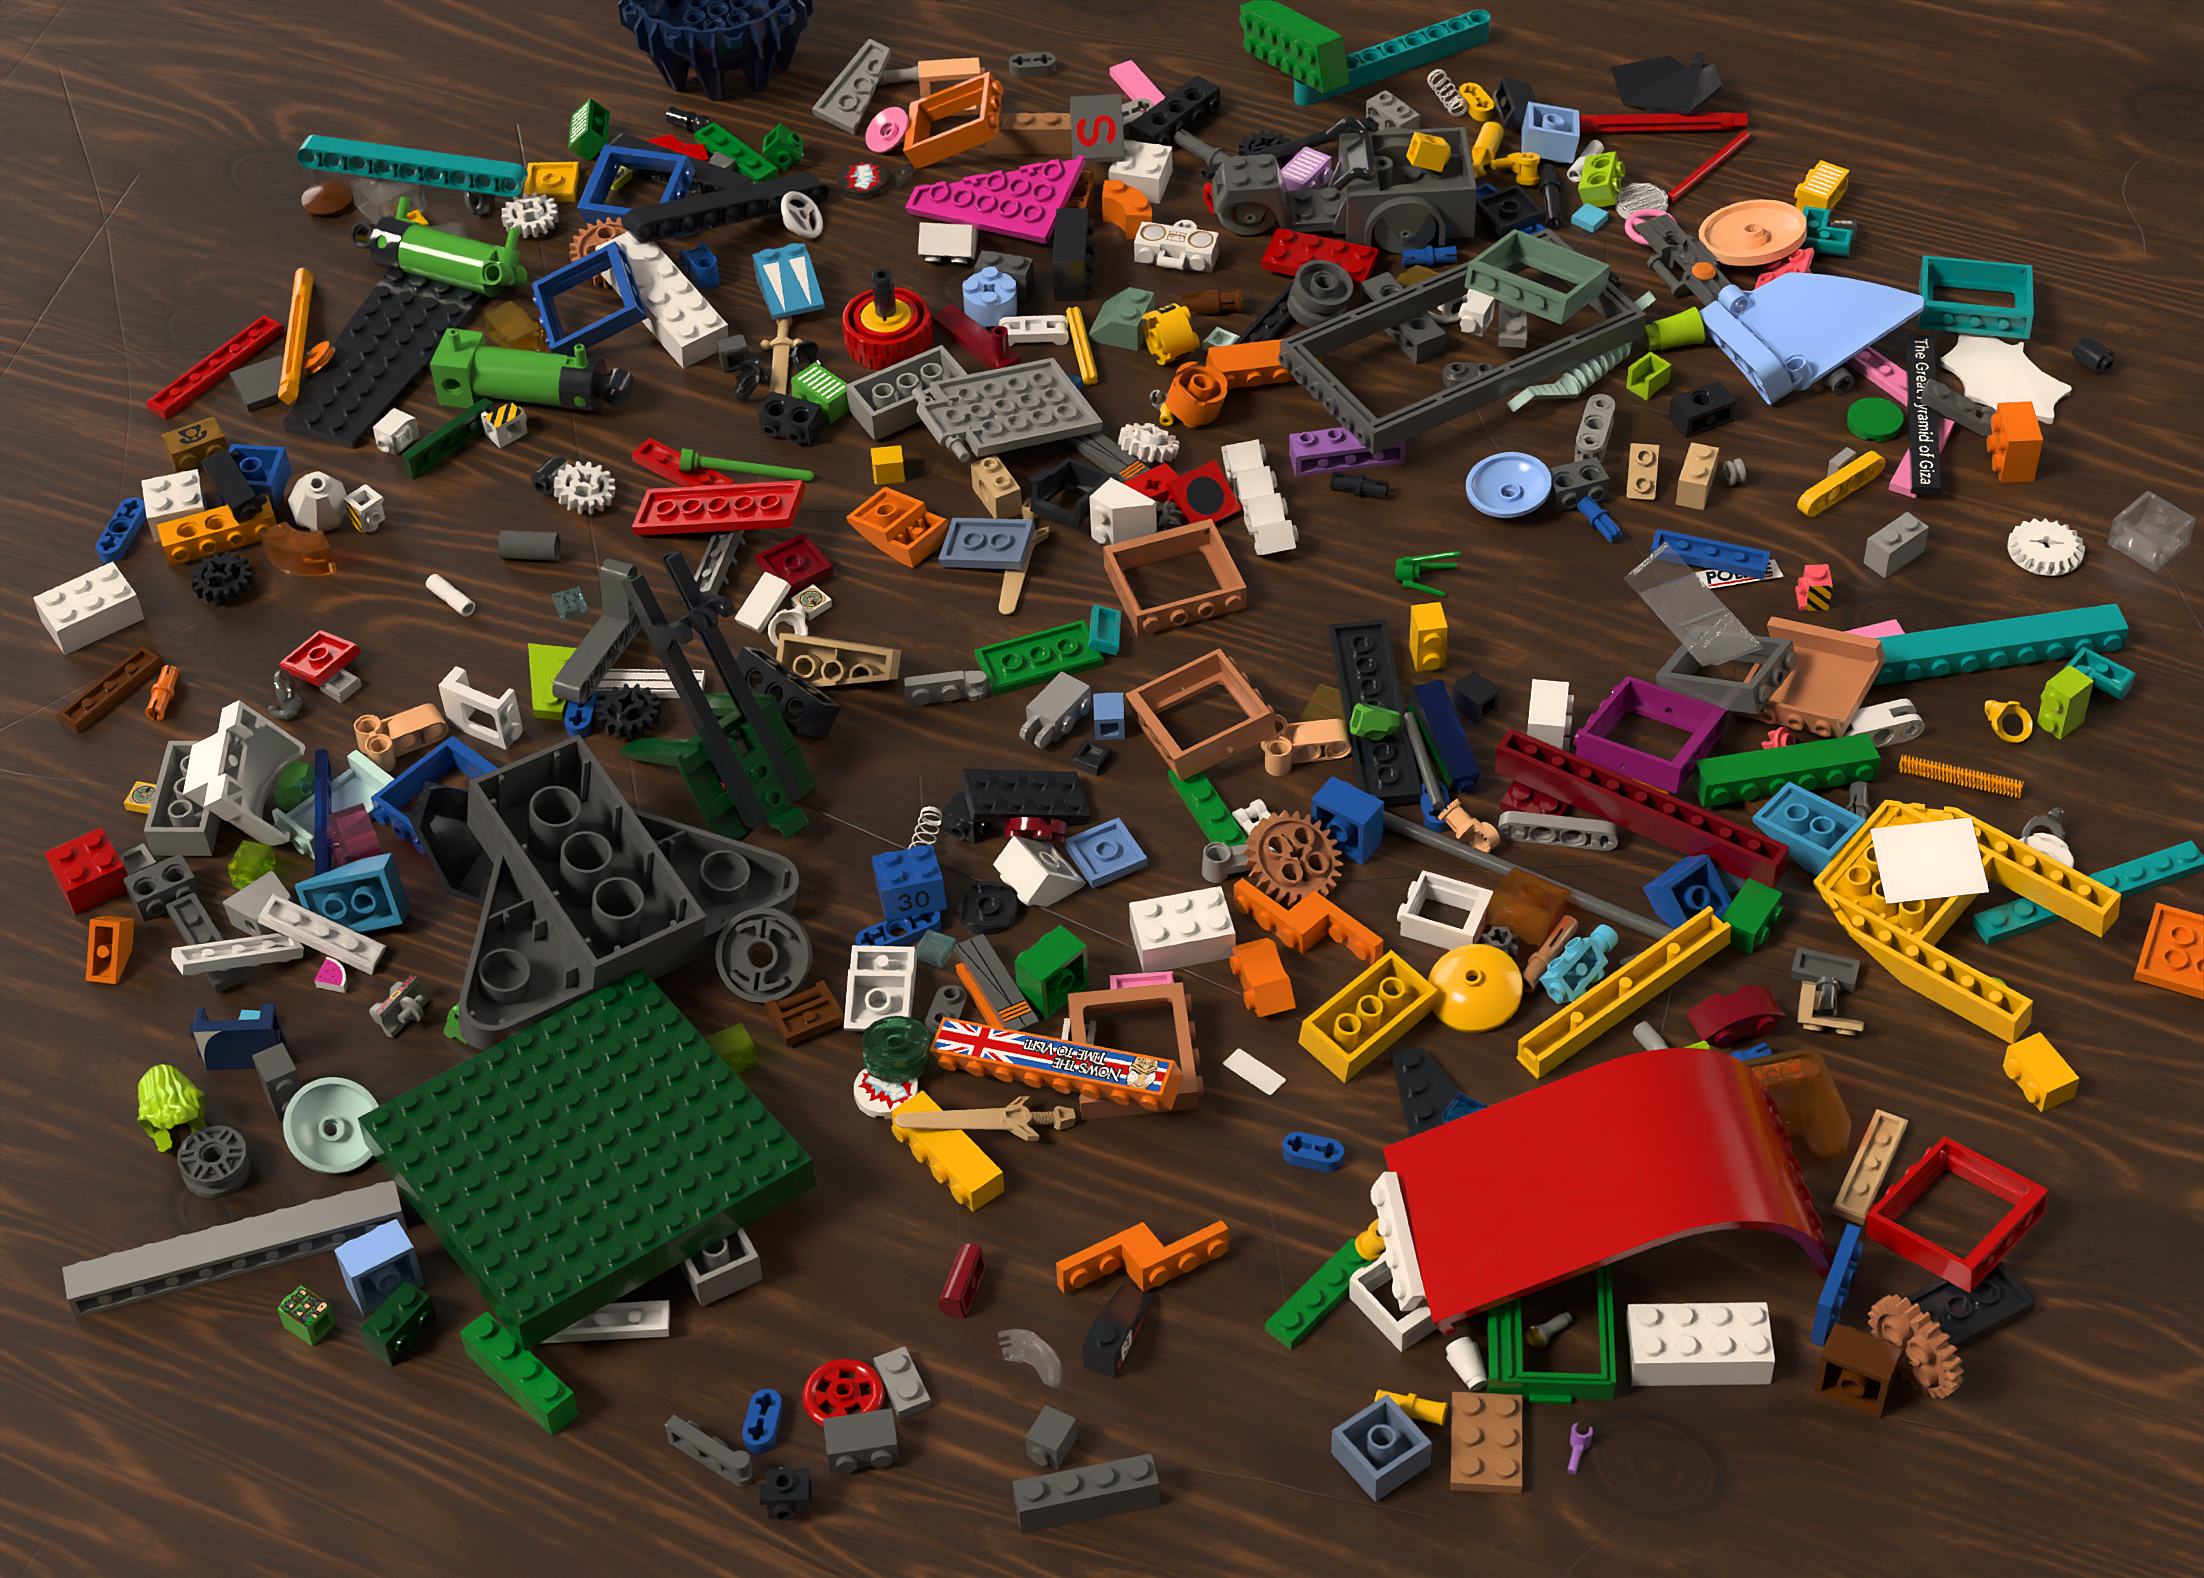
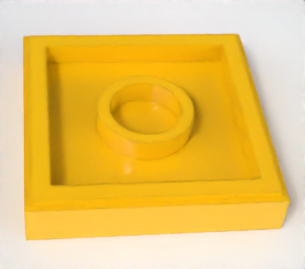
[523,162,580,202]

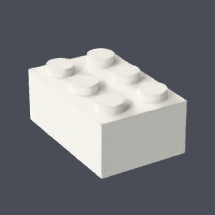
[33,562,144,655]
[1129,886,1236,973]

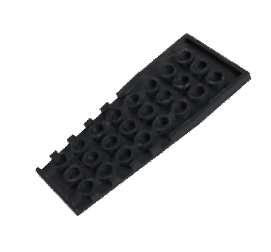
[283,269,485,449]

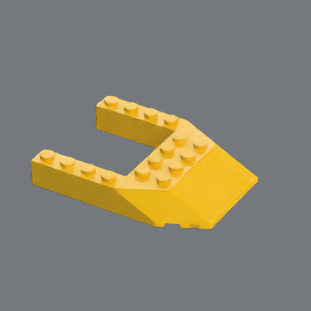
[1814,800,2121,1044]

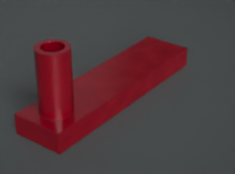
[931,304,1021,370]

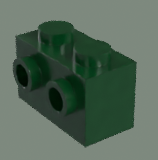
[359,1280,437,1367]

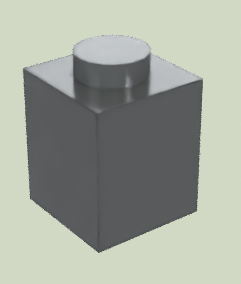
[1025,1405,1078,1470]

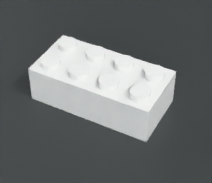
[1625,1302,1775,1386]

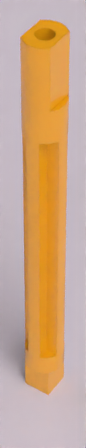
[278,268,314,405]

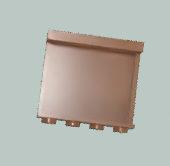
[1731,616,1886,738]

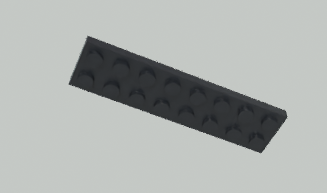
[1328,619,1422,805]

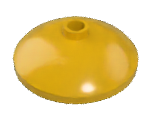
[1428,944,1523,1033]

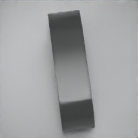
[1009,52,1057,78]

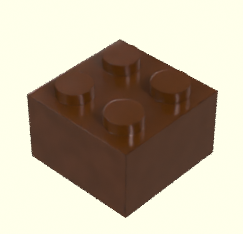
[1813,1323,1903,1418]

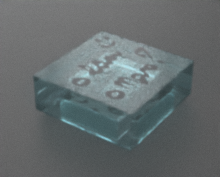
[551,586,588,620]

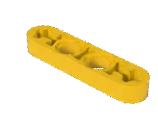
[1797,450,1886,517]

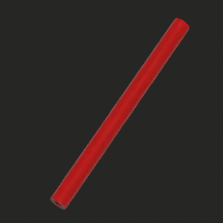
[1667,131,1751,203]

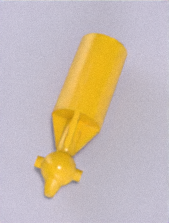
[1471,122,1504,179]

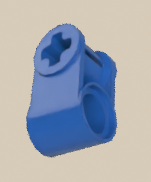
[679,242,720,289]

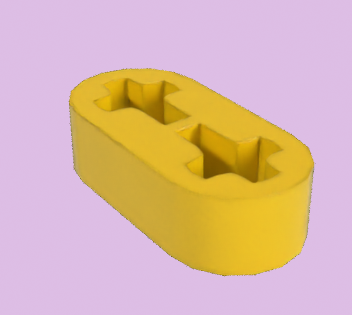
[1459,83,1494,121]

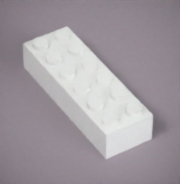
[595,232,728,369]

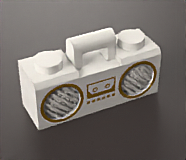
[1134,221,1219,273]

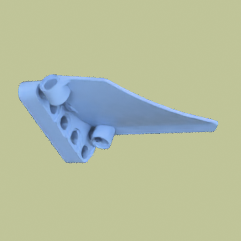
[1699,272,1925,405]

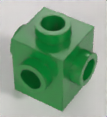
[762,123,804,171]

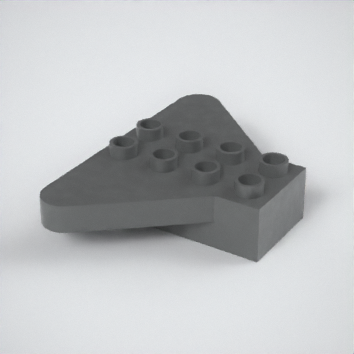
[458,735,799,1051]

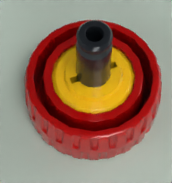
[842,268,933,370]

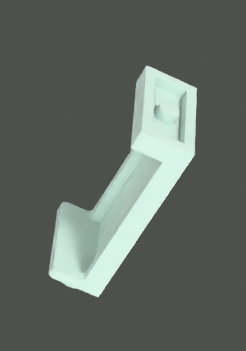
[272,750,394,861]

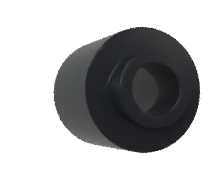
[2072,337,2115,375]
[531,456,570,495]

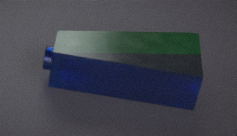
[1406,679,1481,793]

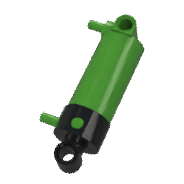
[350,196,527,297]

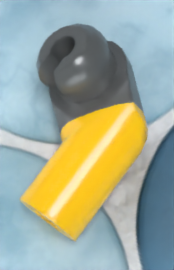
[1150,389,1174,426]

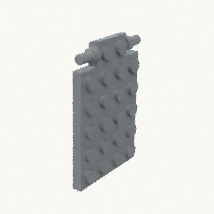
[912,358,1103,462]

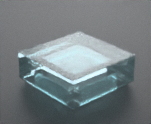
[915,929,956,968]

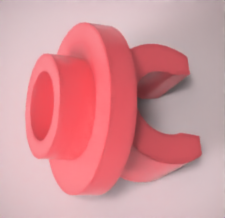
[1762,727,1796,749]

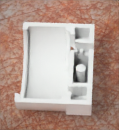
[183,700,305,846]

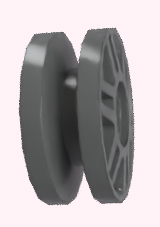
[178,1125,252,1199]

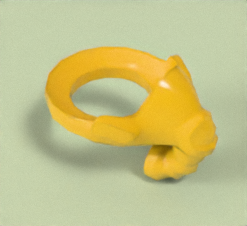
[1984,700,2033,743]

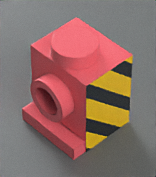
[1795,564,1833,611]

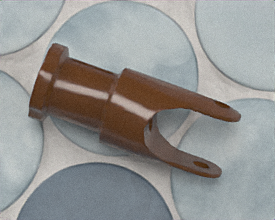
[1181,288,1242,314]

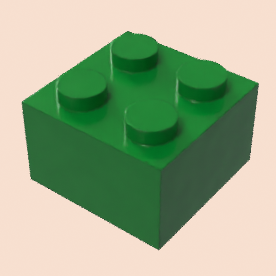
[1014,925,1089,1021]

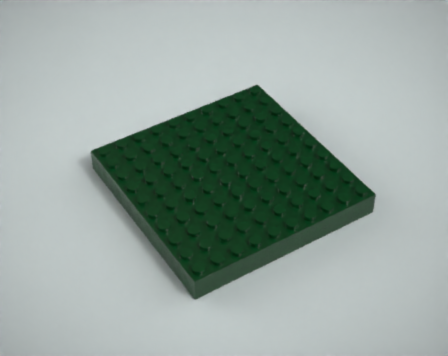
[357,968,817,1351]

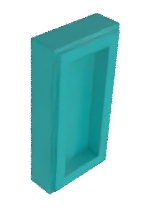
[1088,605,1122,656]

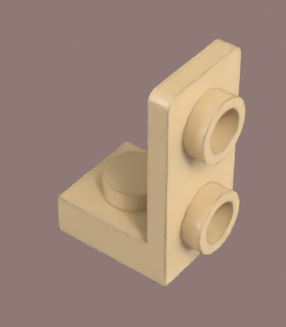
[1626,443,1659,501]
[1797,981,1864,1035]

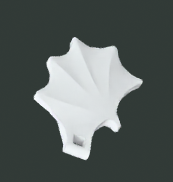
[1940,333,2071,424]

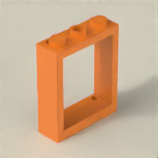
[903,72,1003,170]

